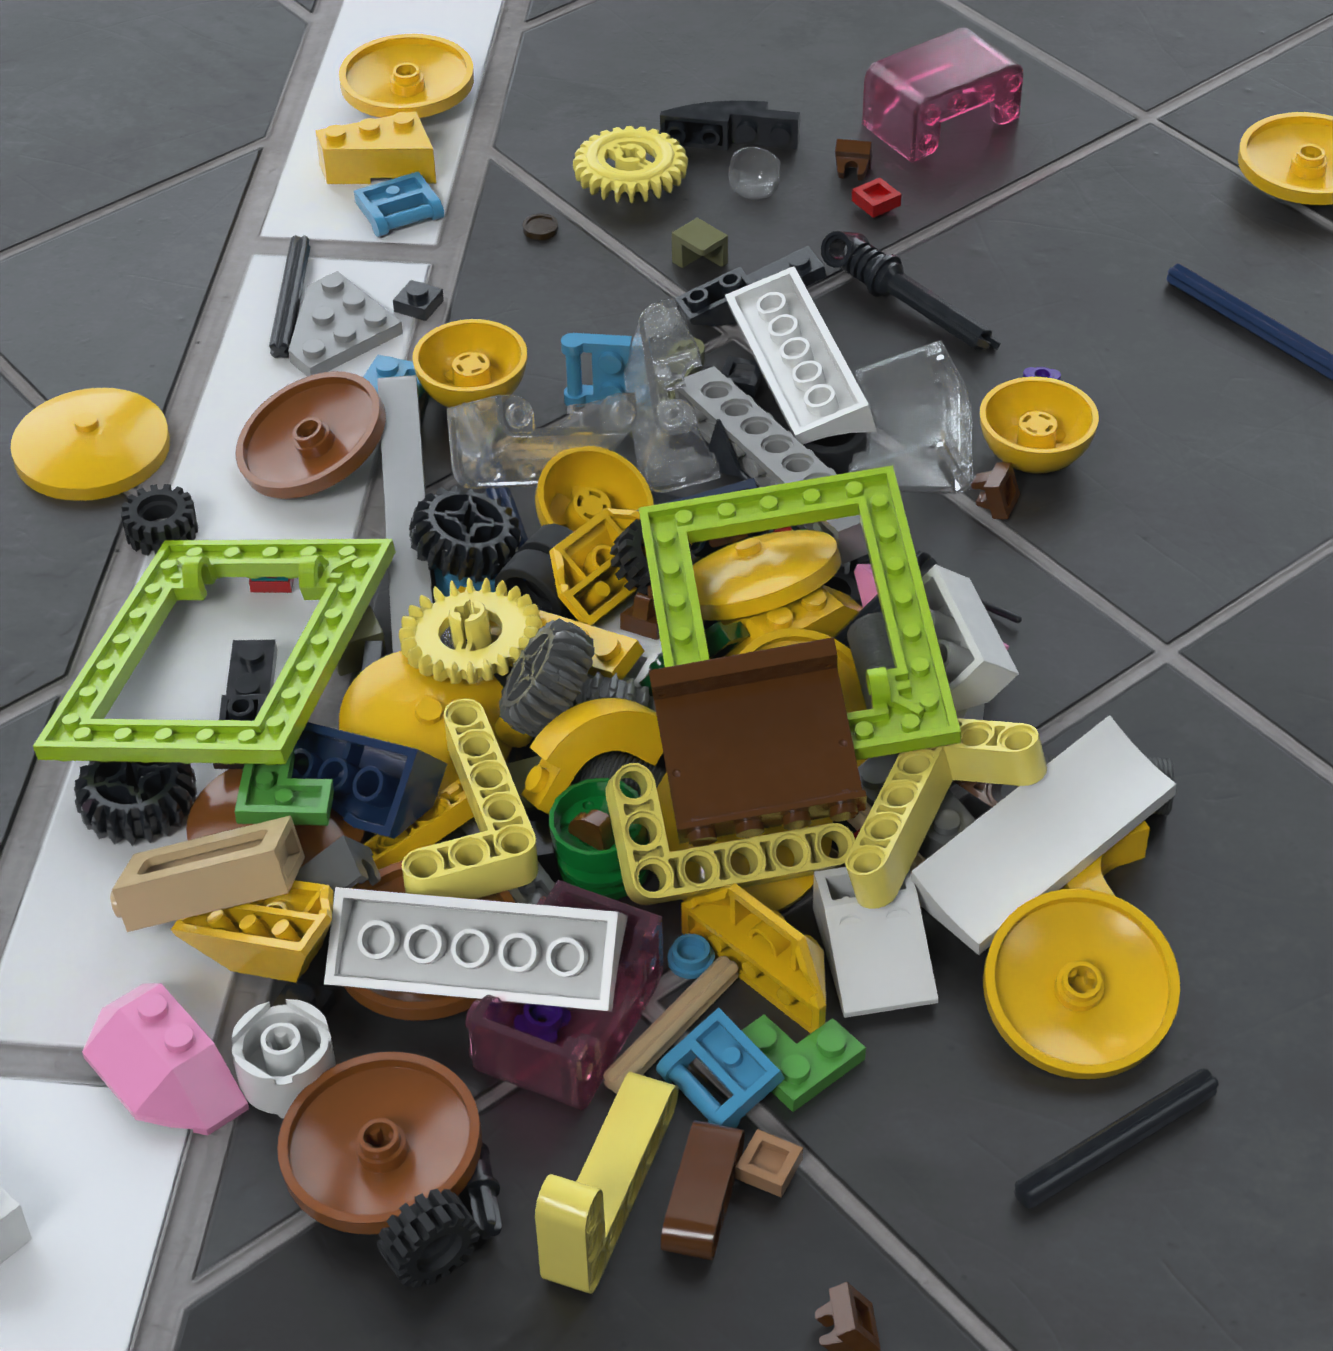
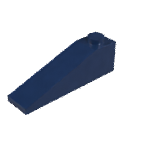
[292,722,447,839]

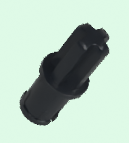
[460,1142,502,1240]

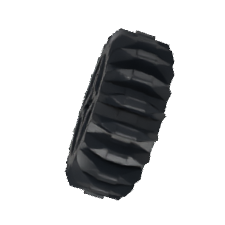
[409,485,521,583]
[74,761,197,846]

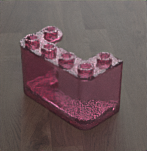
[862,27,1023,163]
[465,880,663,1111]

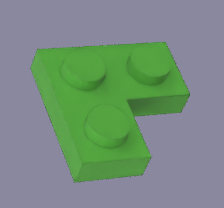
[234,749,334,826]
[741,1014,866,1112]

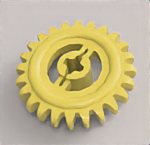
[573,126,688,204]
[399,577,542,684]

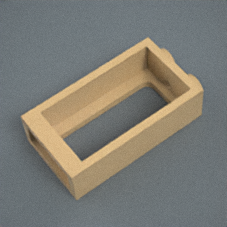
[110,815,305,932]

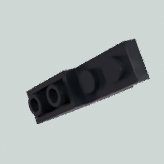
[660,100,800,151]
[675,246,827,326]
[213,639,278,769]

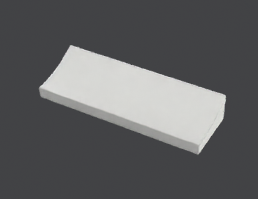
[725,266,877,445]
[911,715,1177,955]
[324,887,628,1012]

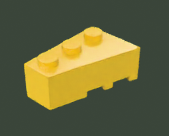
[315,111,436,184]

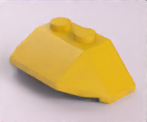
[549,508,692,626]
[721,585,863,657]
[170,880,334,983]
[681,883,826,1034]

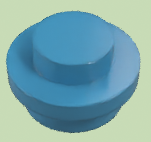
[667,934,715,979]

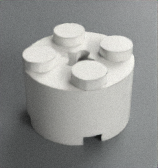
[232,999,336,1119]

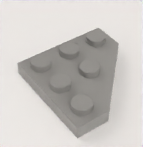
[288,271,403,376]

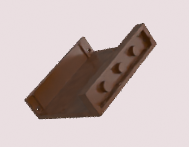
[649,637,867,847]

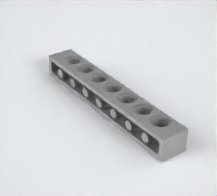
[674,366,868,565]

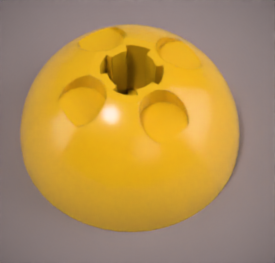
[412,319,527,411]
[980,377,1099,474]
[535,445,654,532]

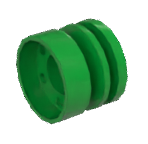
[549,778,650,902]

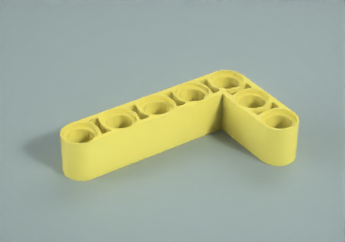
[402,698,538,899]
[845,718,1047,909]
[606,763,855,905]
[535,1071,679,1294]

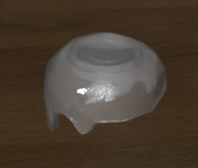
[728,147,781,200]

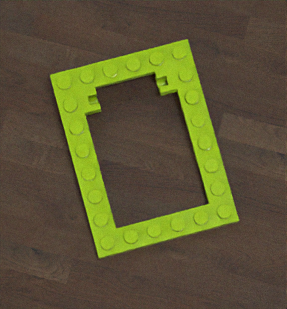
[639,465,961,760]
[33,539,396,765]

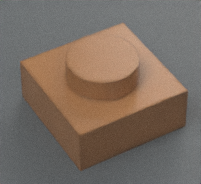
[735,1129,803,1197]

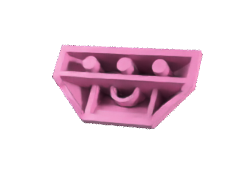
[82,983,249,1136]

